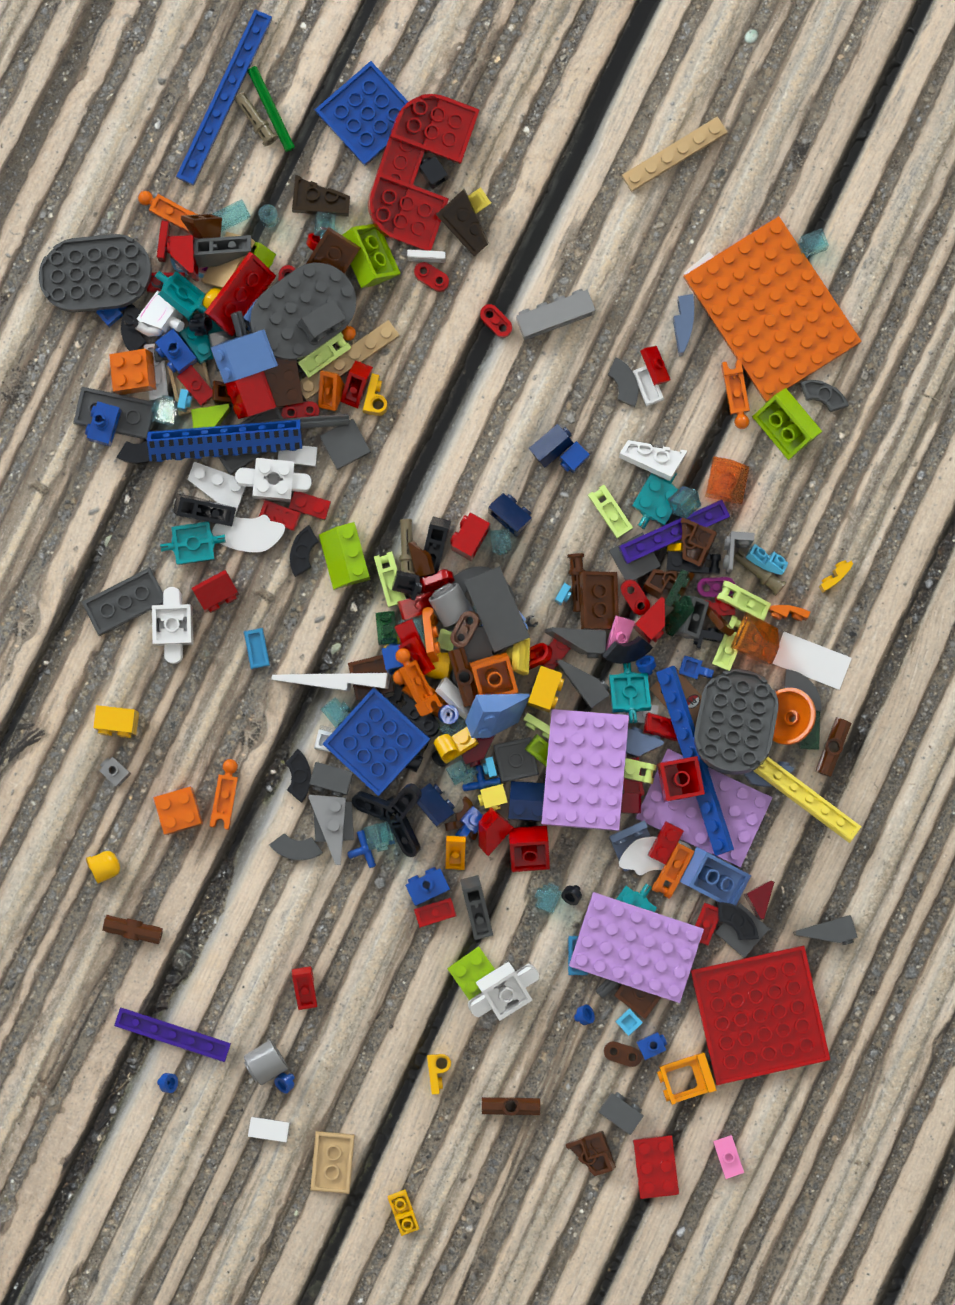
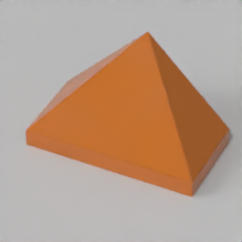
[318,370,345,411]

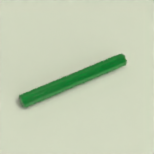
[248,66,294,152]

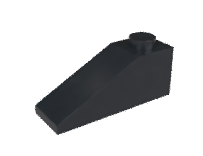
[173,493,236,526]
[420,516,451,577]

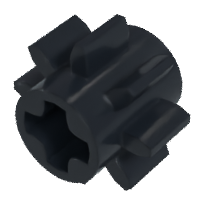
[189,313,213,336]

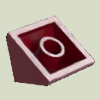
[744,881,775,920]

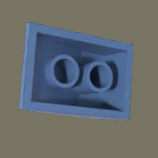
[211,330,278,384]
[465,694,530,738]
[679,847,751,905]

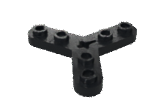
[387,684,440,737]
[352,783,422,857]

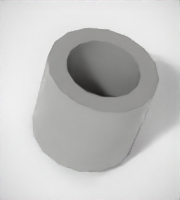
[428,583,473,627]
[244,1039,289,1085]

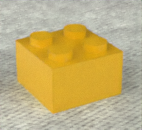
[528,666,565,713]
[93,705,139,738]

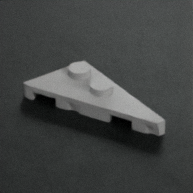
[309,795,346,865]

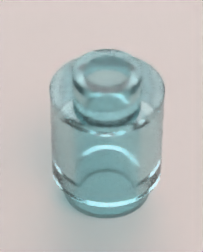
[258,204,279,227]

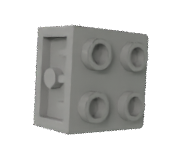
[723,531,755,574]

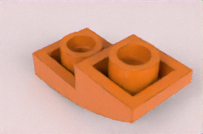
[768,605,810,621]

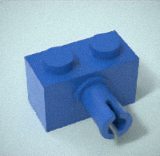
[155,329,198,374]
[85,401,122,447]
[405,867,450,906]

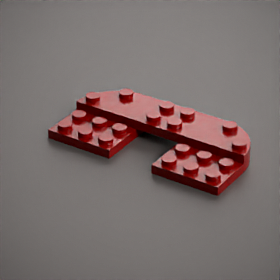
[368,94,480,251]

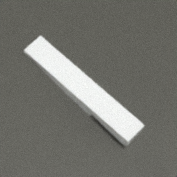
[272,673,391,691]

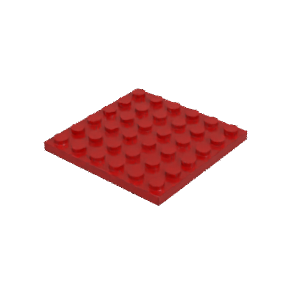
[690,945,830,1085]

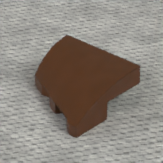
[681,517,717,568]
[642,569,695,609]
[565,1130,616,1176]

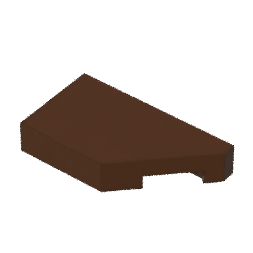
[408,541,435,577]
[706,605,735,636]

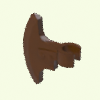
[445,796,478,840]

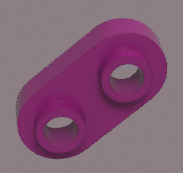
[697,577,735,598]

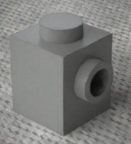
[99,757,131,787]

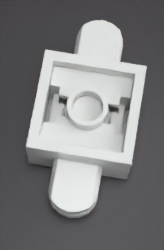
[235,458,312,502]
[152,587,194,664]
[468,962,539,1021]

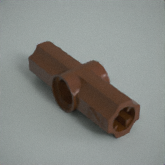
[448,647,478,707]
[815,717,852,777]
[102,915,163,944]
[482,1097,540,1116]

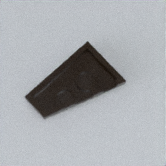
[292,175,350,217]
[436,189,489,256]

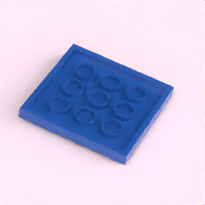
[315,61,408,166]
[323,687,431,796]

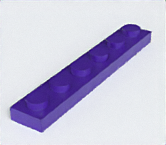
[619,499,730,564]
[114,1007,231,1062]

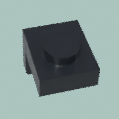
[392,570,422,600]
[693,628,723,650]

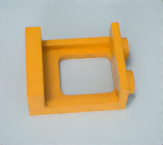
[657,1052,717,1105]

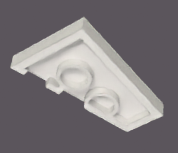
[619,440,687,481]
[188,462,246,517]

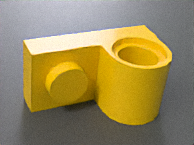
[363,373,388,416]
[433,727,479,764]
[427,1054,451,1095]

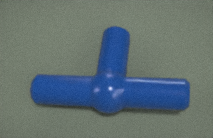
[462,765,501,792]
[347,830,376,868]

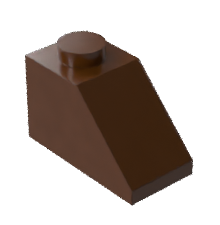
[181,214,222,239]

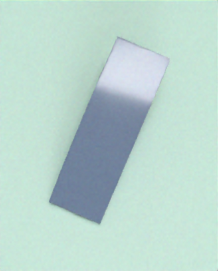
[673,294,694,357]

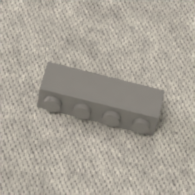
[516,289,596,341]

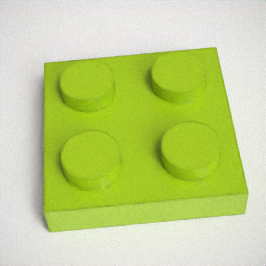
[447,946,495,1000]

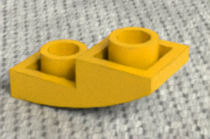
[819,560,853,593]
[387,1189,420,1236]

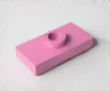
[606,615,635,651]
[713,1135,744,1179]

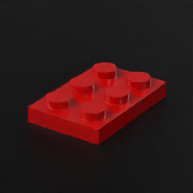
[633,1135,679,1199]

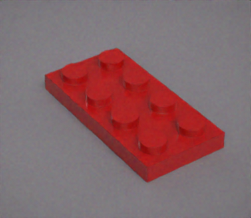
[205,252,276,336]

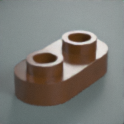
[450,611,480,648]
[604,1041,642,1067]

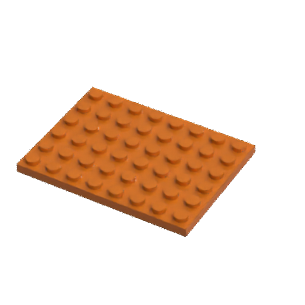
[683,216,862,403]

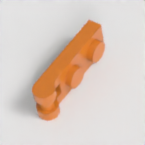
[422,607,441,663]
[652,843,695,899]

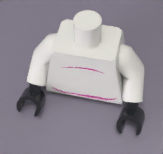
[124,281,185,337]

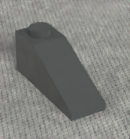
[194,235,251,268]
[545,627,606,658]
[556,659,610,708]
[460,875,493,940]
[793,915,858,945]

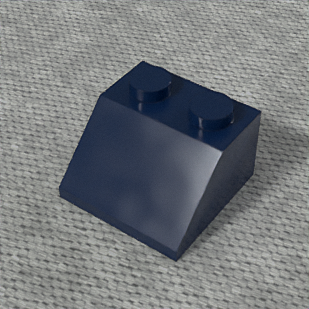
[488,493,532,537]
[508,781,545,822]
[417,783,455,828]

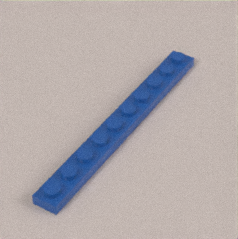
[176,9,272,186]
[656,666,734,856]

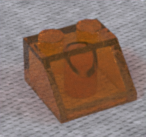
[705,456,750,504]

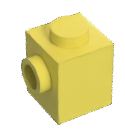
[478,784,508,811]

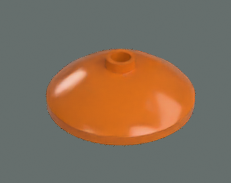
[773,688,816,745]

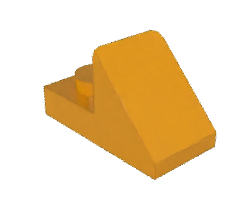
[445,836,466,870]

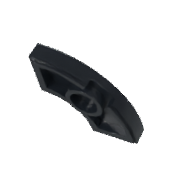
[121,304,146,351]
[117,441,150,464]
[290,525,319,577]
[602,636,654,664]
[285,749,311,803]
[717,902,759,940]

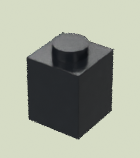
[419,156,448,190]

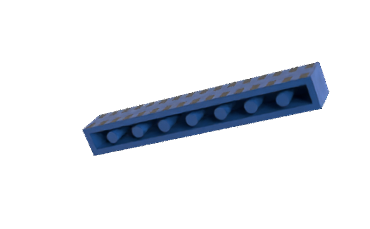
[147,419,302,462]

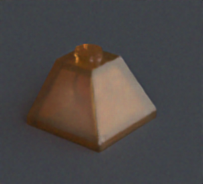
[731,613,779,665]

